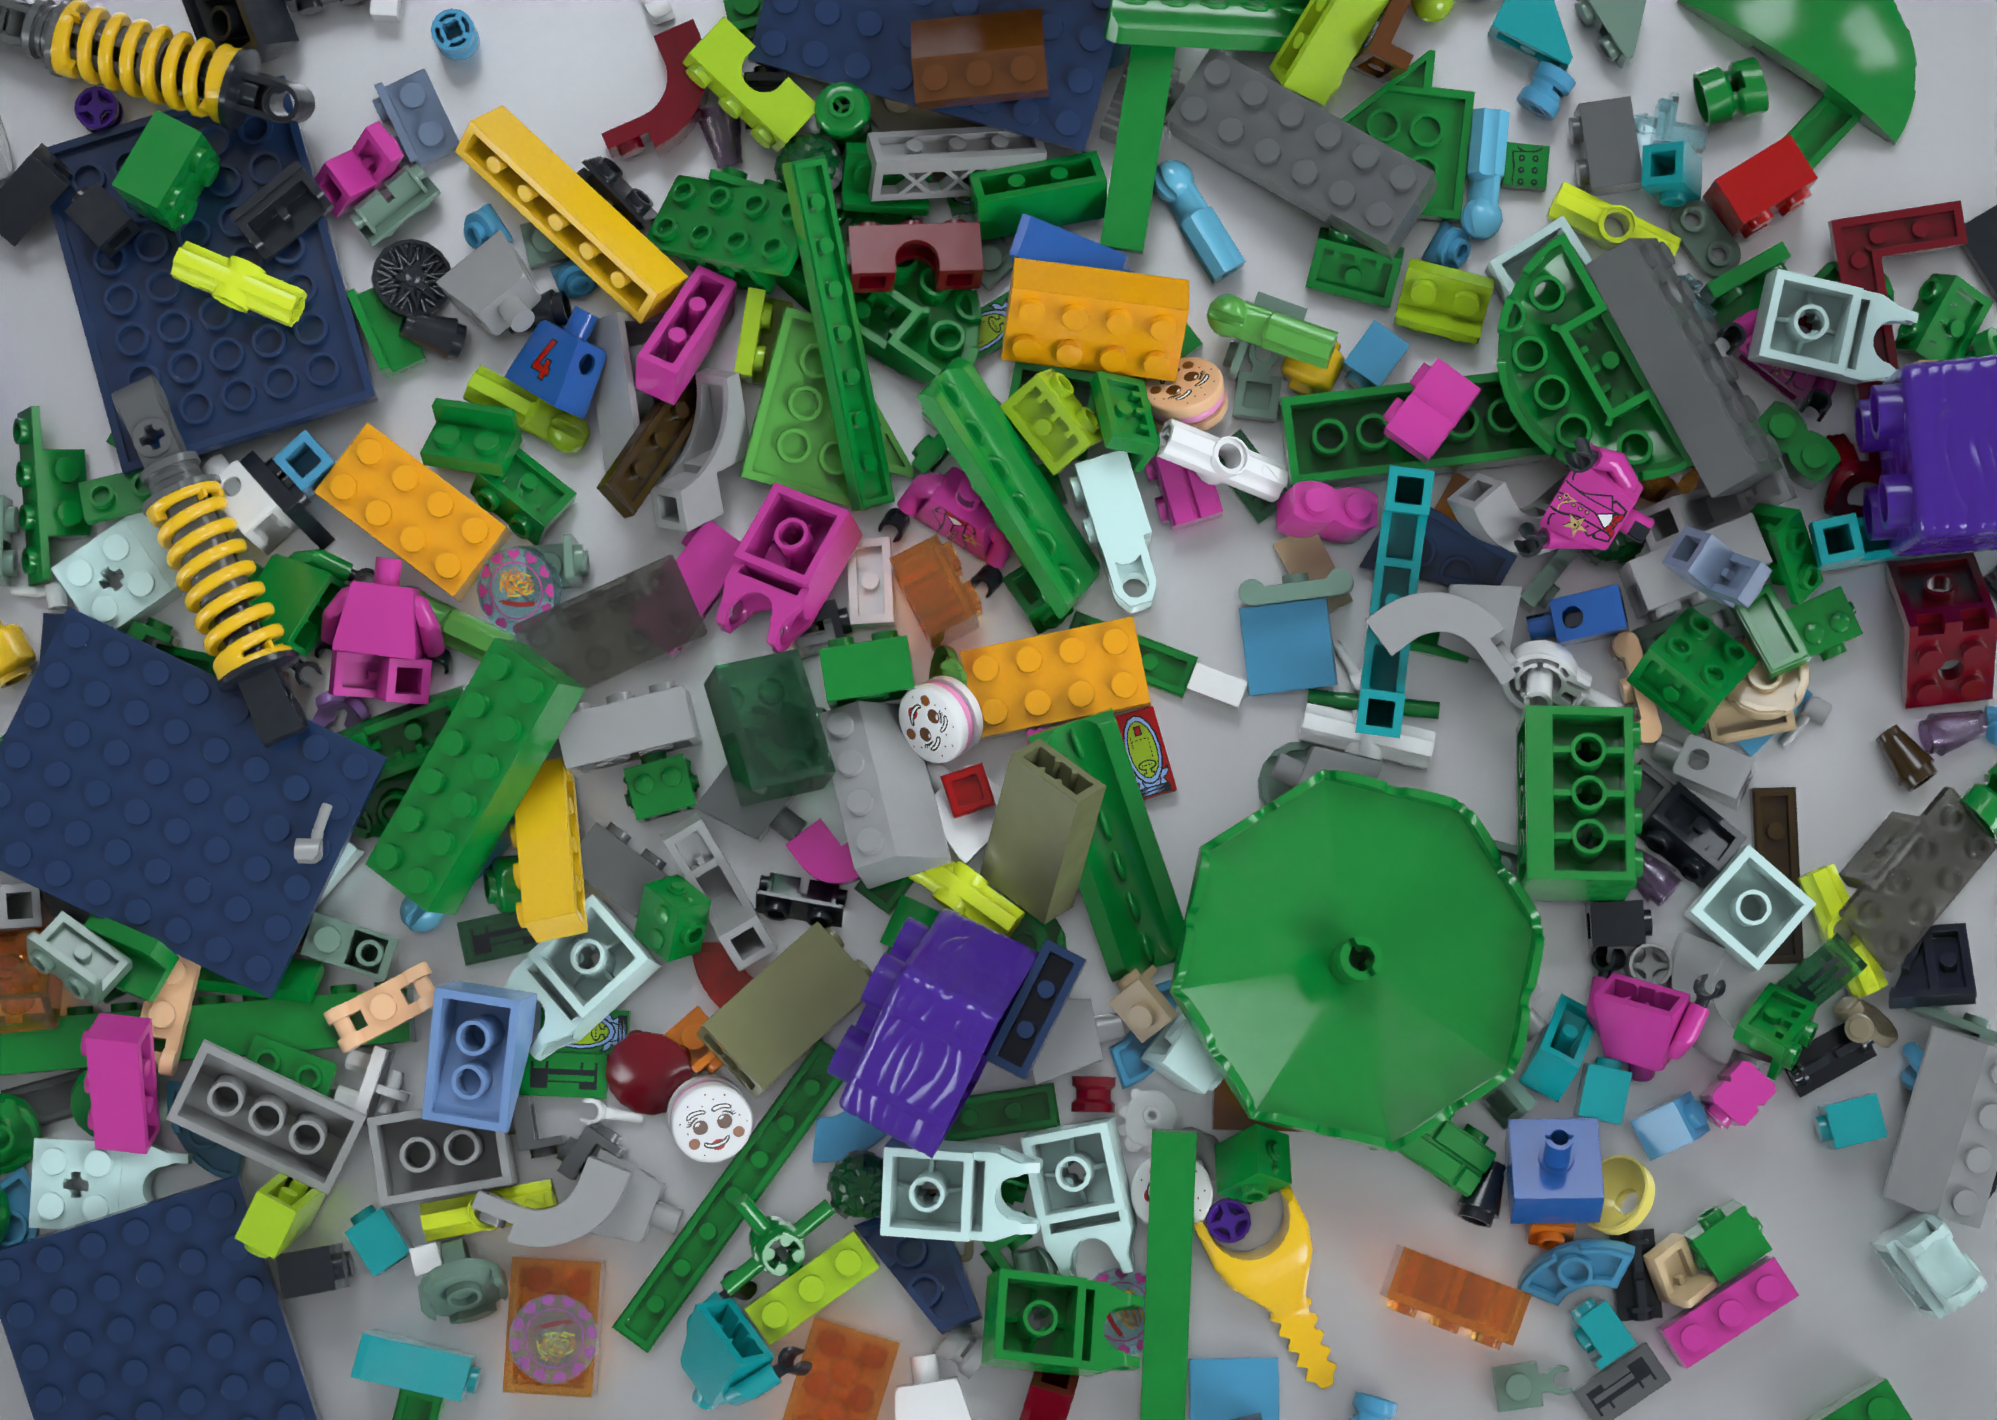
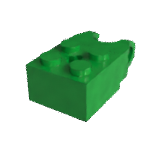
[981,1268,1144,1377]

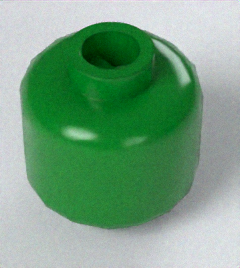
[814,82,871,145]
[483,855,522,913]

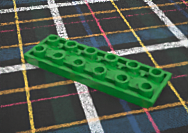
[1103,0,1310,52]
[916,357,1100,619]
[1028,708,1184,982]

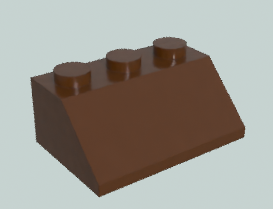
[910,8,1050,110]

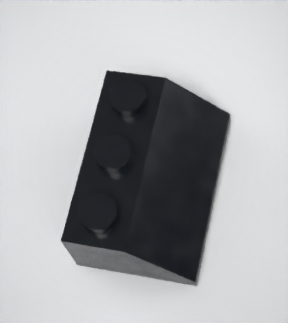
[182,0,299,64]

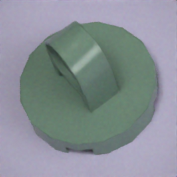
[418,1236,508,1324]

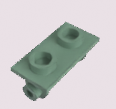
[348,162,441,247]

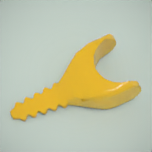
[1193,1185,1337,1389]

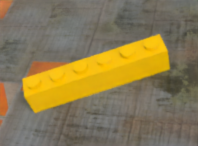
[455,105,688,324]

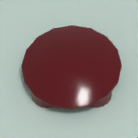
[605,1030,693,1115]

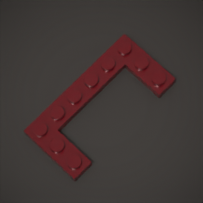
[1828,200,1968,461]

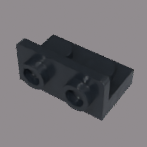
[1637,781,1747,889]

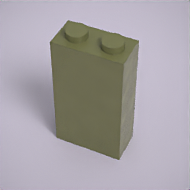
[980,739,1106,925]
[696,921,872,1099]

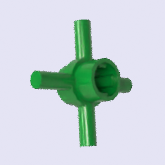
[720,1194,836,1296]

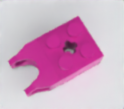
[715,482,863,654]

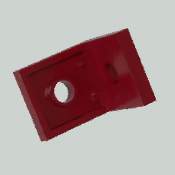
[1886,552,1997,709]

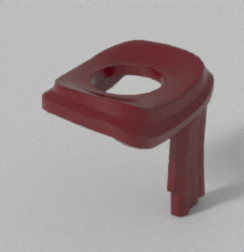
[1823,433,1881,518]

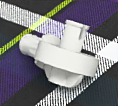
[1503,640,1624,710]

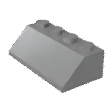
[588,312,691,494]
[816,701,952,889]
[1882,1025,1997,1229]
[166,1039,367,1195]

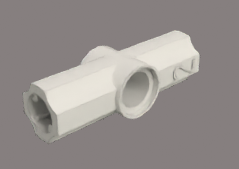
[1157,418,1289,502]
[1298,703,1436,770]

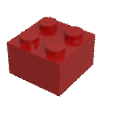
[1703,134,1818,240]

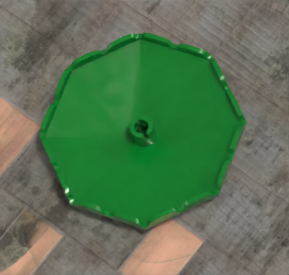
[1169,769,1545,1152]

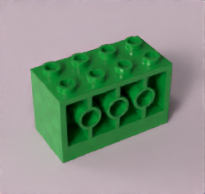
[1516,705,1643,902]

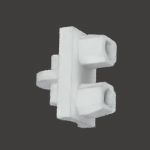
[334,1046,411,1126]

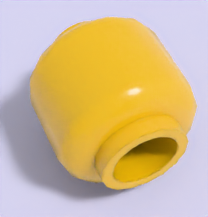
[1280,342,1345,396]
[0,620,36,688]

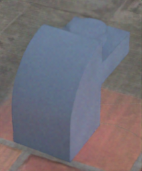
[1662,525,1772,608]

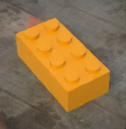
[1001,257,1189,382]
[314,422,513,602]
[960,616,1151,741]

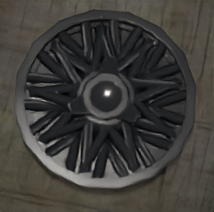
[371,239,451,317]

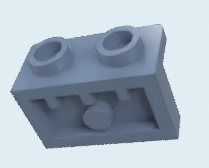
[372,68,460,168]

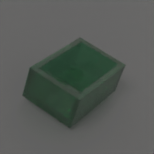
[704,649,836,807]

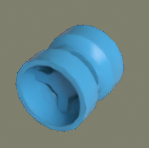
[431,9,479,61]
[1516,61,1576,121]
[1350,1391,1398,1420]

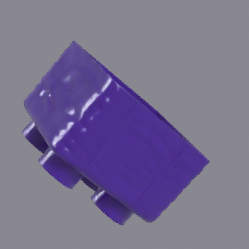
[1854,354,1997,556]
[827,908,1039,1159]

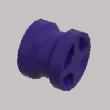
[74,86,124,133]
[1206,1198,1251,1243]

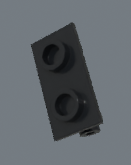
[577,156,658,233]
[755,872,848,928]
[1784,1022,1877,1098]
[1609,1228,1663,1321]

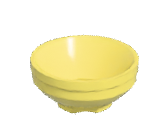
[1587,1155,1655,1235]

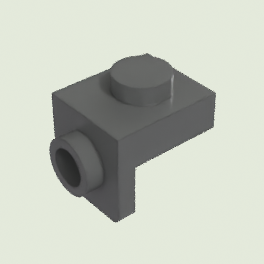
[508,1096,566,1159]
[557,1123,627,1180]

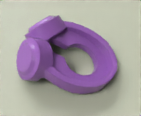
[312,691,371,728]

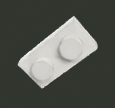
[847,536,895,628]

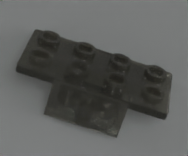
[513,555,708,689]
[1839,786,1997,972]

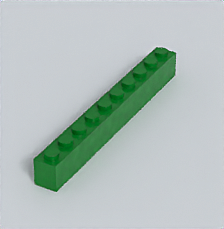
[0,981,417,1076]

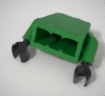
[247,549,374,688]

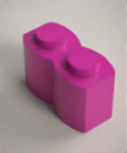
[1383,358,1481,464]
[1276,481,1378,544]

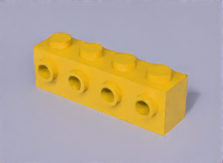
[510,757,588,943]

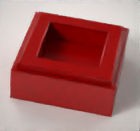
[940,763,996,819]

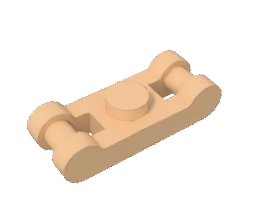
[1608,631,1662,746]
[323,961,435,1054]

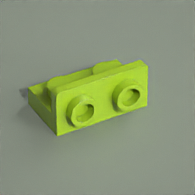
[1394,258,1495,345]
[734,287,794,386]
[1000,368,1103,475]

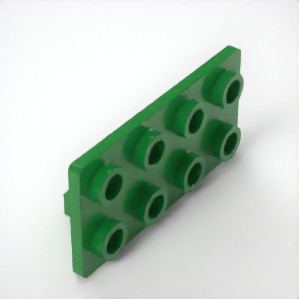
[646,175,800,295]

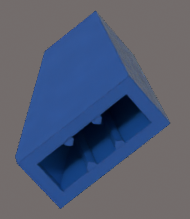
[1009,214,1135,273]

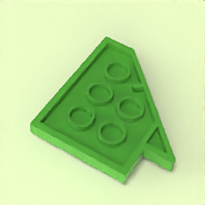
[739,307,915,511]

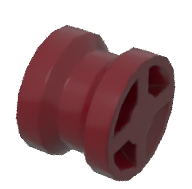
[1071,1076,1116,1113]

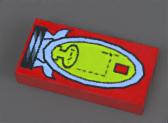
[1115,706,1177,800]

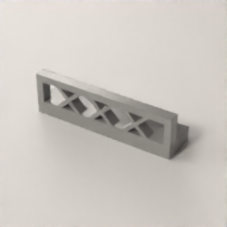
[866,126,1047,201]

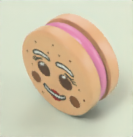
[1144,357,1228,432]

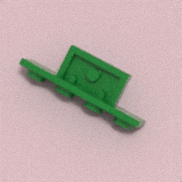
[13,406,90,586]

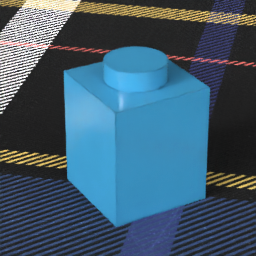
[1342,320,1410,389]
[273,430,336,498]
[1630,1091,1710,1161]

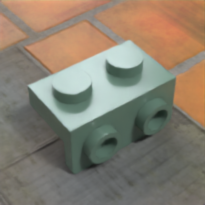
[26,911,132,1006]

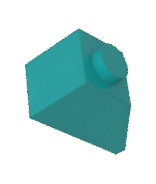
[1487,0,1573,72]
[1519,993,1595,1102]

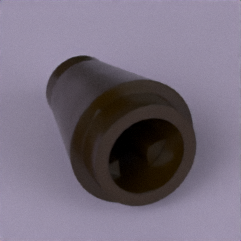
[1876,724,1938,792]

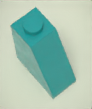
[351,1329,482,1402]

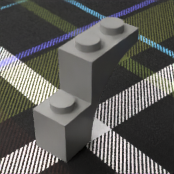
[650,368,750,532]

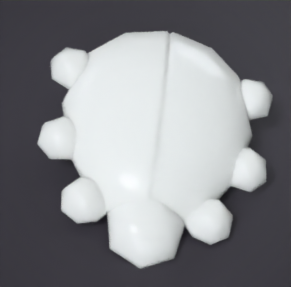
[1117,1088,1183,1153]

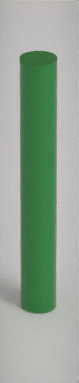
[1307,689,1440,719]

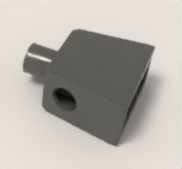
[696,739,807,842]

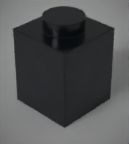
[64,181,141,259]
[1585,900,1653,948]

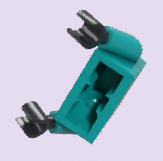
[680,1270,812,1410]

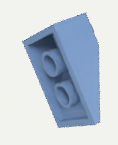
[422,980,537,1133]

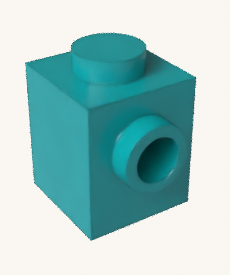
[1641,140,1703,207]

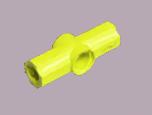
[1546,181,1682,256]
[170,241,307,328]
[908,860,1025,938]
[1797,863,1889,998]
[420,1178,558,1242]

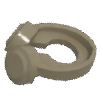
[1833,995,1898,1048]

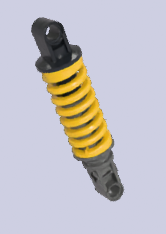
[0,0,315,130]
[111,374,309,748]

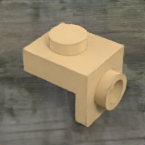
[1108,965,1178,1043]
[1642,1232,1718,1309]

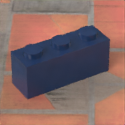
[985,939,1087,1081]

